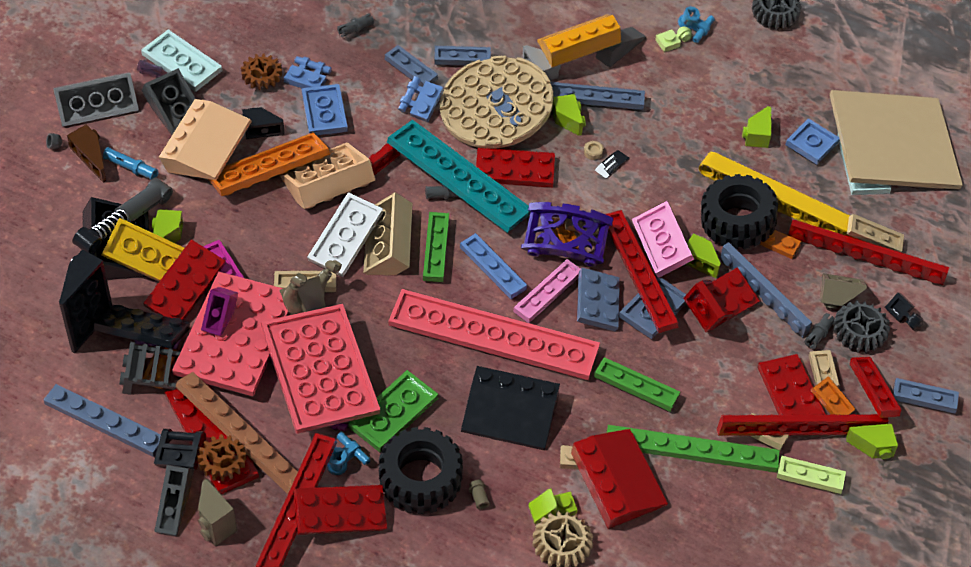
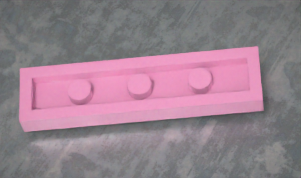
[513,259,580,323]

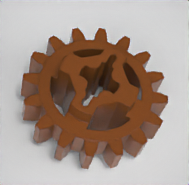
[241,54,282,90]
[198,434,247,481]

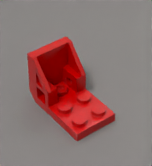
[683,267,760,332]

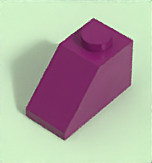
[201,287,238,336]

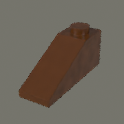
[67,124,107,183]

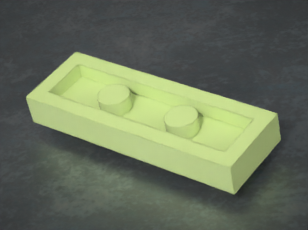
[777,456,846,494]

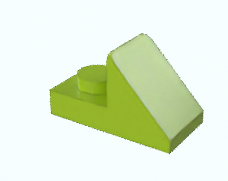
[528,489,577,524]

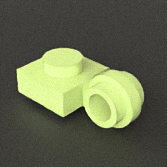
[655,26,692,52]

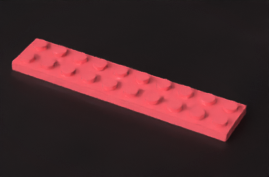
[389,289,600,380]

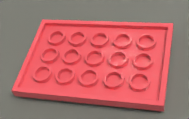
[172,272,290,396]
[261,304,380,434]

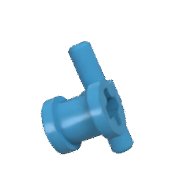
[678,6,715,43]
[327,432,371,475]

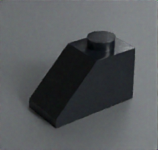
[242,107,285,140]

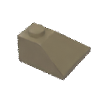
[820,273,867,308]

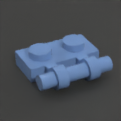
[284,56,332,88]
[398,76,444,122]

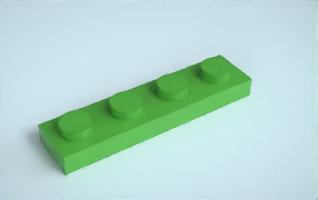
[423,212,449,282]
[594,357,680,412]

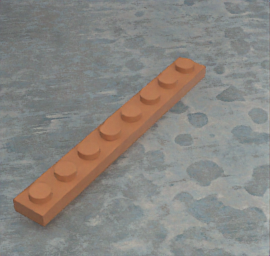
[175,372,298,494]

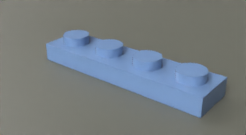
[460,233,527,299]

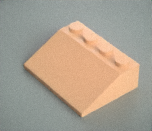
[159,99,252,180]
[279,143,375,209]

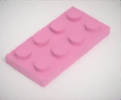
[632,201,694,278]

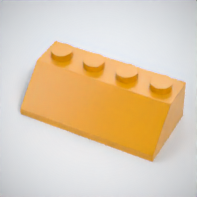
[537,15,621,68]

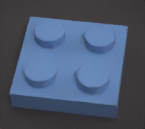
[785,118,840,165]

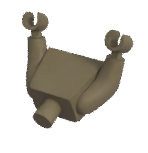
[279,260,342,315]

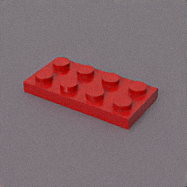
[476,148,555,188]
[143,239,226,320]
[757,354,826,436]
[294,485,387,535]

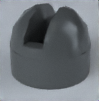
[46,133,63,149]

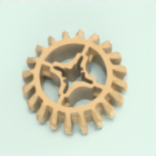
[533,511,593,567]

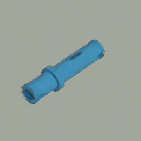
[103,147,159,180]

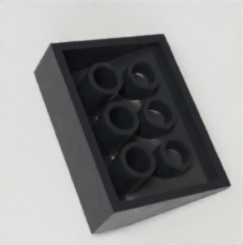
[82,197,149,279]
[59,250,112,353]
[461,366,560,451]

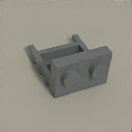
[119,342,180,395]

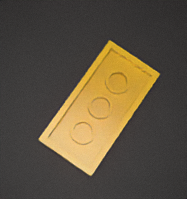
[101,218,184,282]

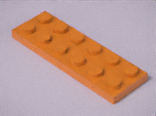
[208,132,330,196]

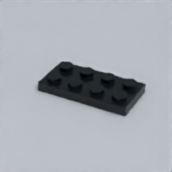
[94,304,190,348]

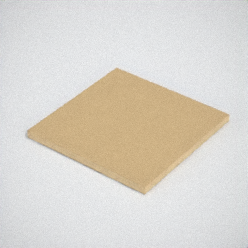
[829,90,963,190]

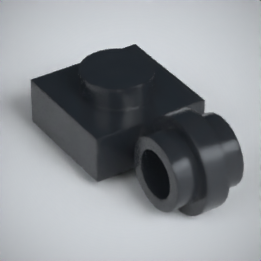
[885,292,924,329]

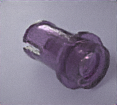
[137,59,163,78]

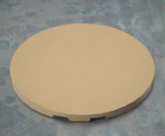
[439,56,554,148]

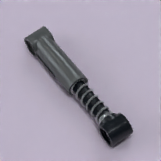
[72,178,173,254]

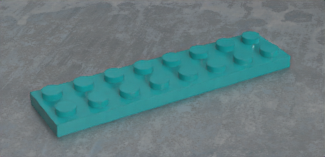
[387,119,531,233]

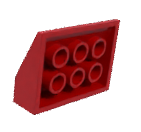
[571,429,668,529]

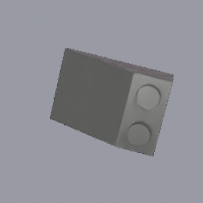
[142,68,195,135]

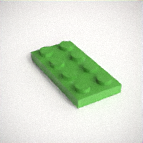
[348,370,439,452]

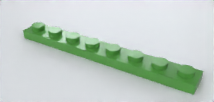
[607,425,779,473]

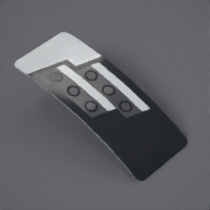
[595,150,629,178]

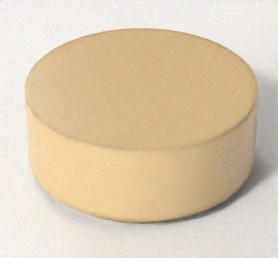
[584,141,603,160]

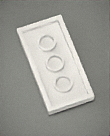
[307,192,383,277]

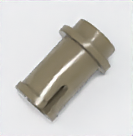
[469,480,490,510]

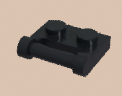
[154,428,206,470]

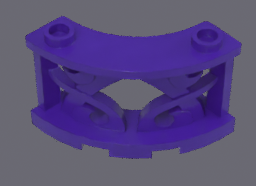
[521,202,613,267]

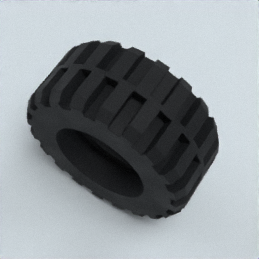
[701,174,778,249]
[379,427,463,514]

